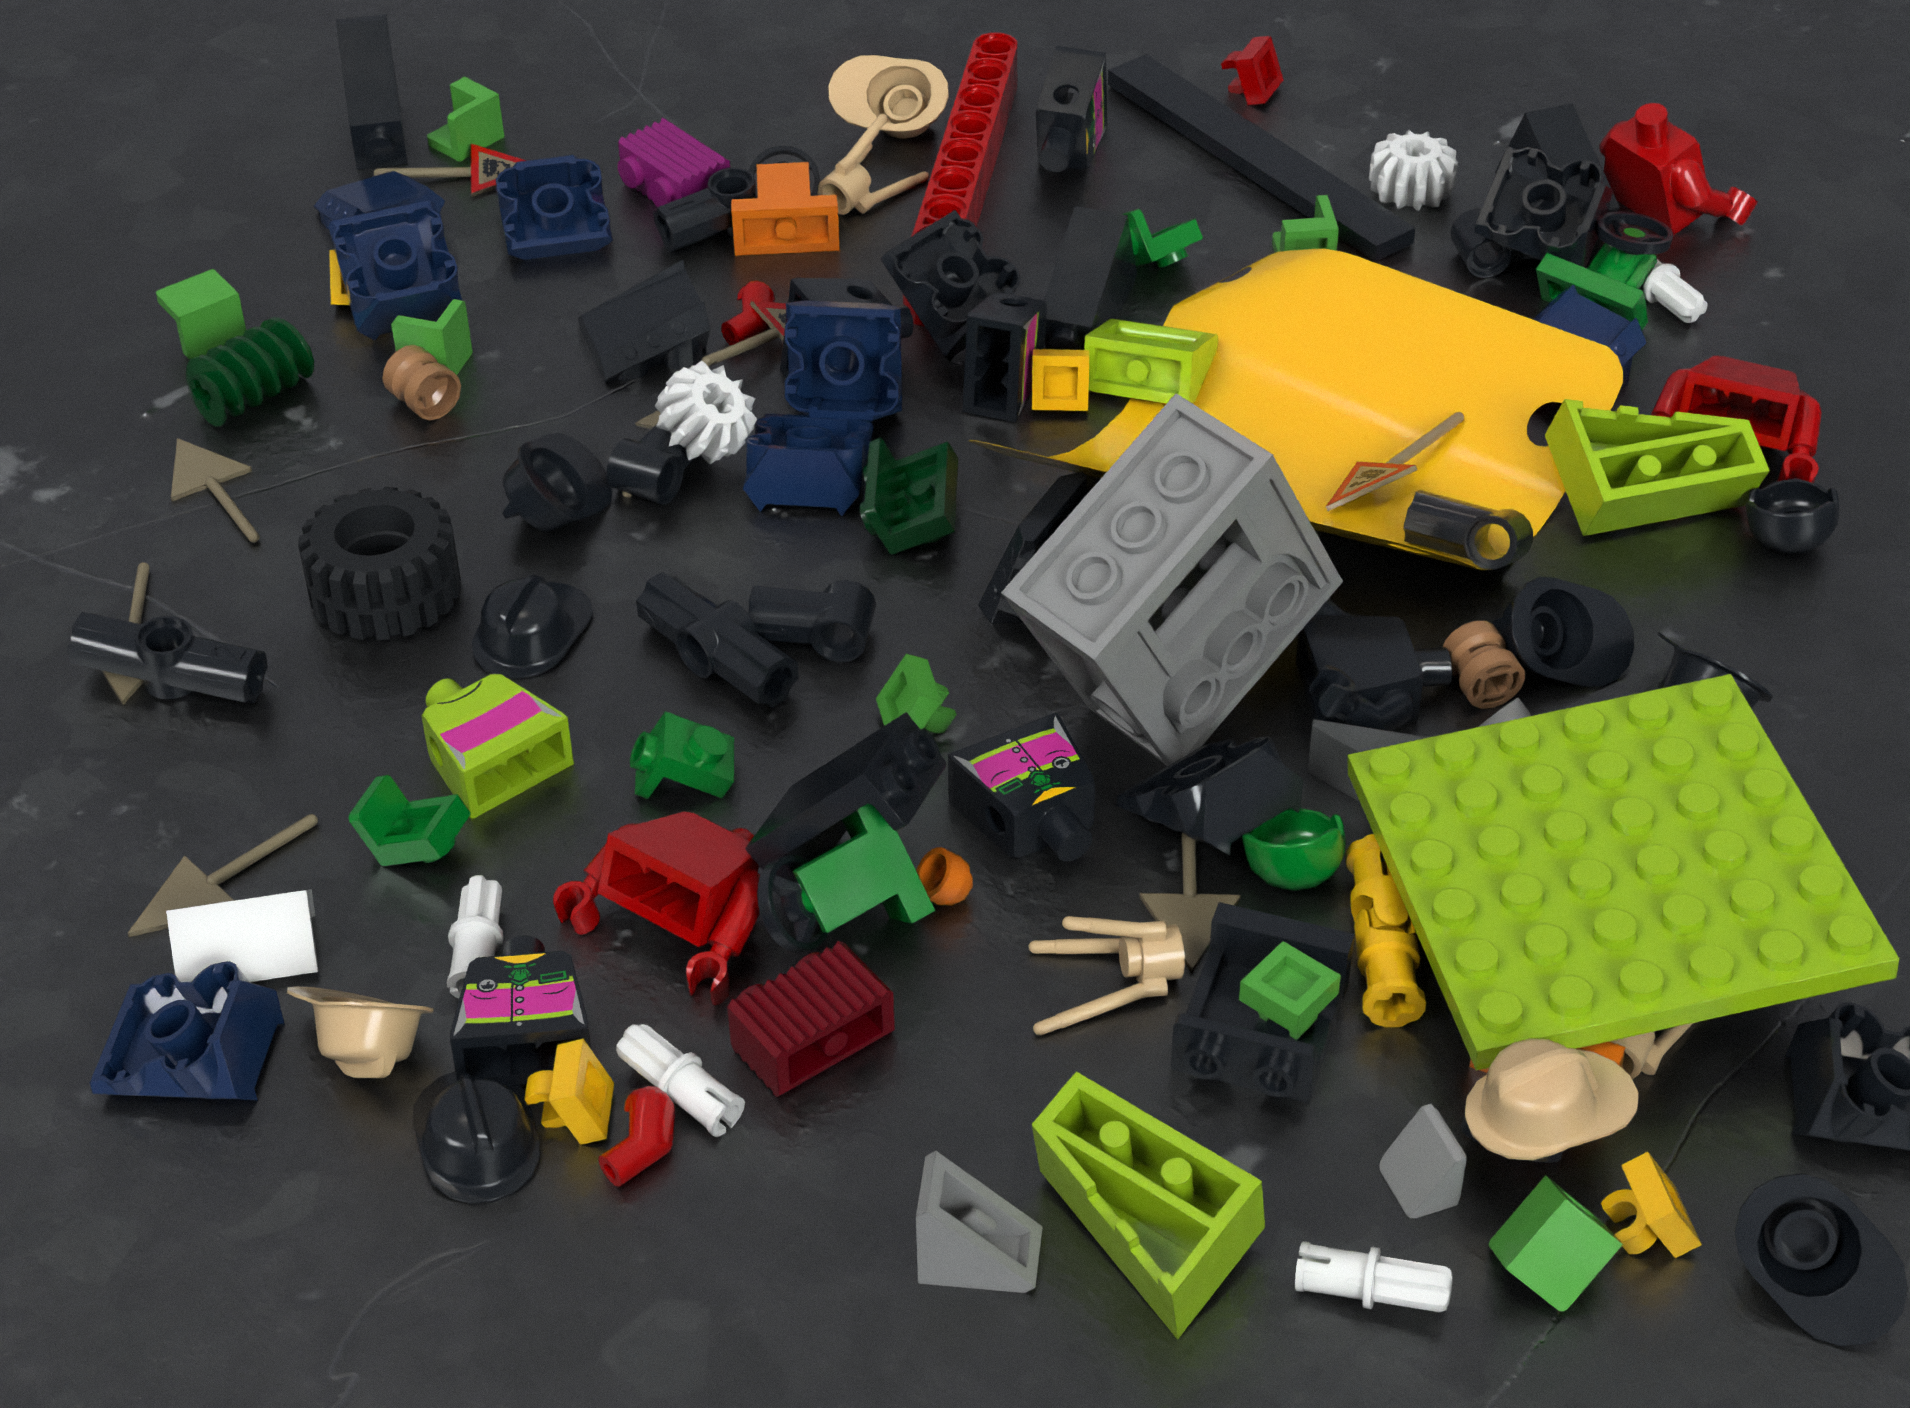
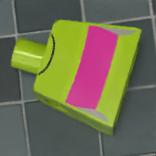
[421,674,574,820]

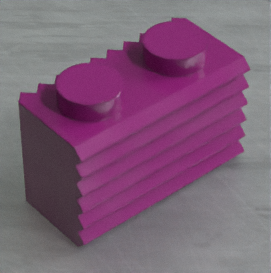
[618,118,731,207]

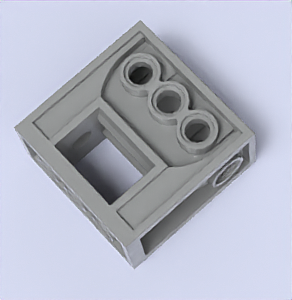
[1001,393,1343,766]

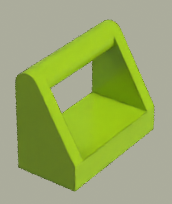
[1084,318,1218,403]

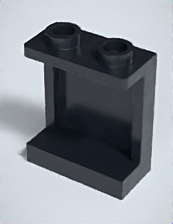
[745,712,946,882]
[1171,902,1355,1103]

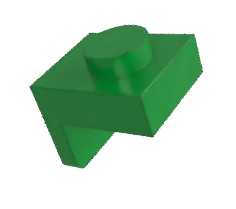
[1122,209,1203,268]
[630,711,734,799]
[349,775,471,866]

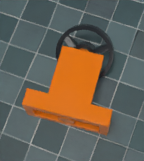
[731,146,840,256]

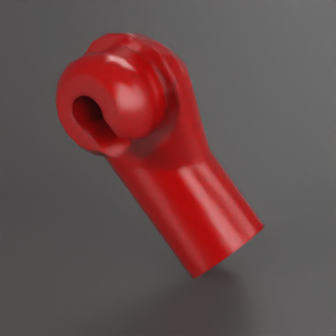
[721,280,775,346]
[598,1086,675,1187]

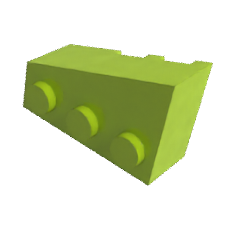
[1545,399,1770,536]
[1031,1071,1265,1340]

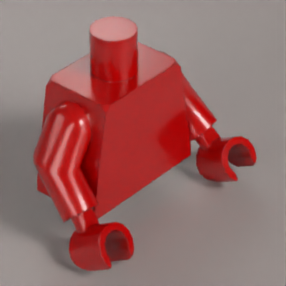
[1599,103,1758,235]
[1651,356,1822,483]
[553,811,760,1005]

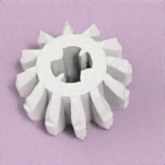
[1369,130,1458,211]
[655,361,757,464]

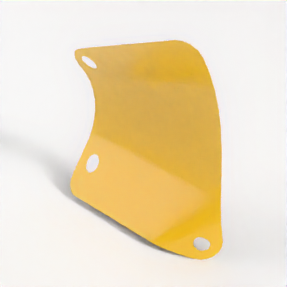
[968,249,1623,570]

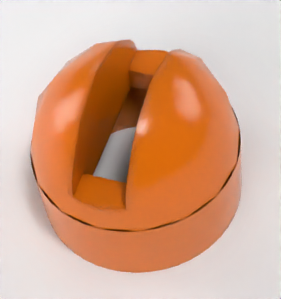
[916,847,973,906]

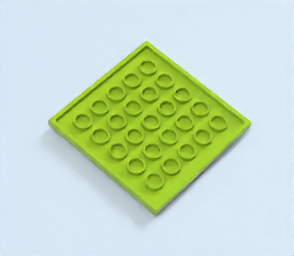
[1347,674,1899,1071]

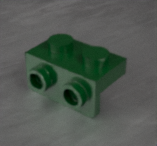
[860,438,958,555]

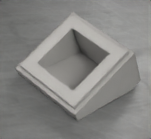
[1379,1103,1467,1218]

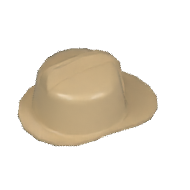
[828,55,949,139]
[287,986,433,1078]
[1465,1038,1639,1160]

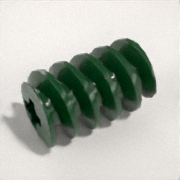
[186,317,314,427]

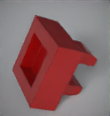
[1221,36,1284,105]

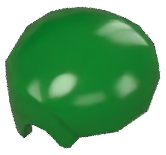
[1242,808,1346,891]

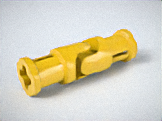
[1345,834,1426,1028]

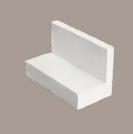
[166,889,319,982]

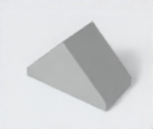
[916,1151,1043,1293]

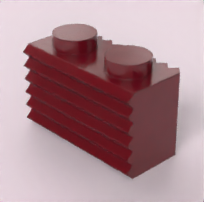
[727,941,895,1097]

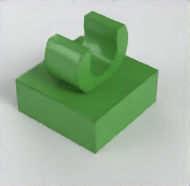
[876,653,957,734]
[1239,941,1341,1040]

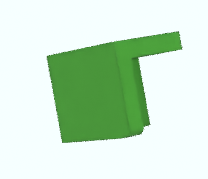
[427,77,504,162]
[1272,195,1339,253]
[156,269,246,360]
[391,299,473,375]
[1489,1175,1623,1311]

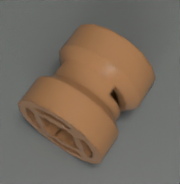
[382,345,461,421]
[1443,621,1525,709]

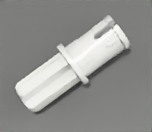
[1640,260,1707,323]
[447,875,504,999]
[616,1024,745,1137]
[1295,1241,1452,1312]

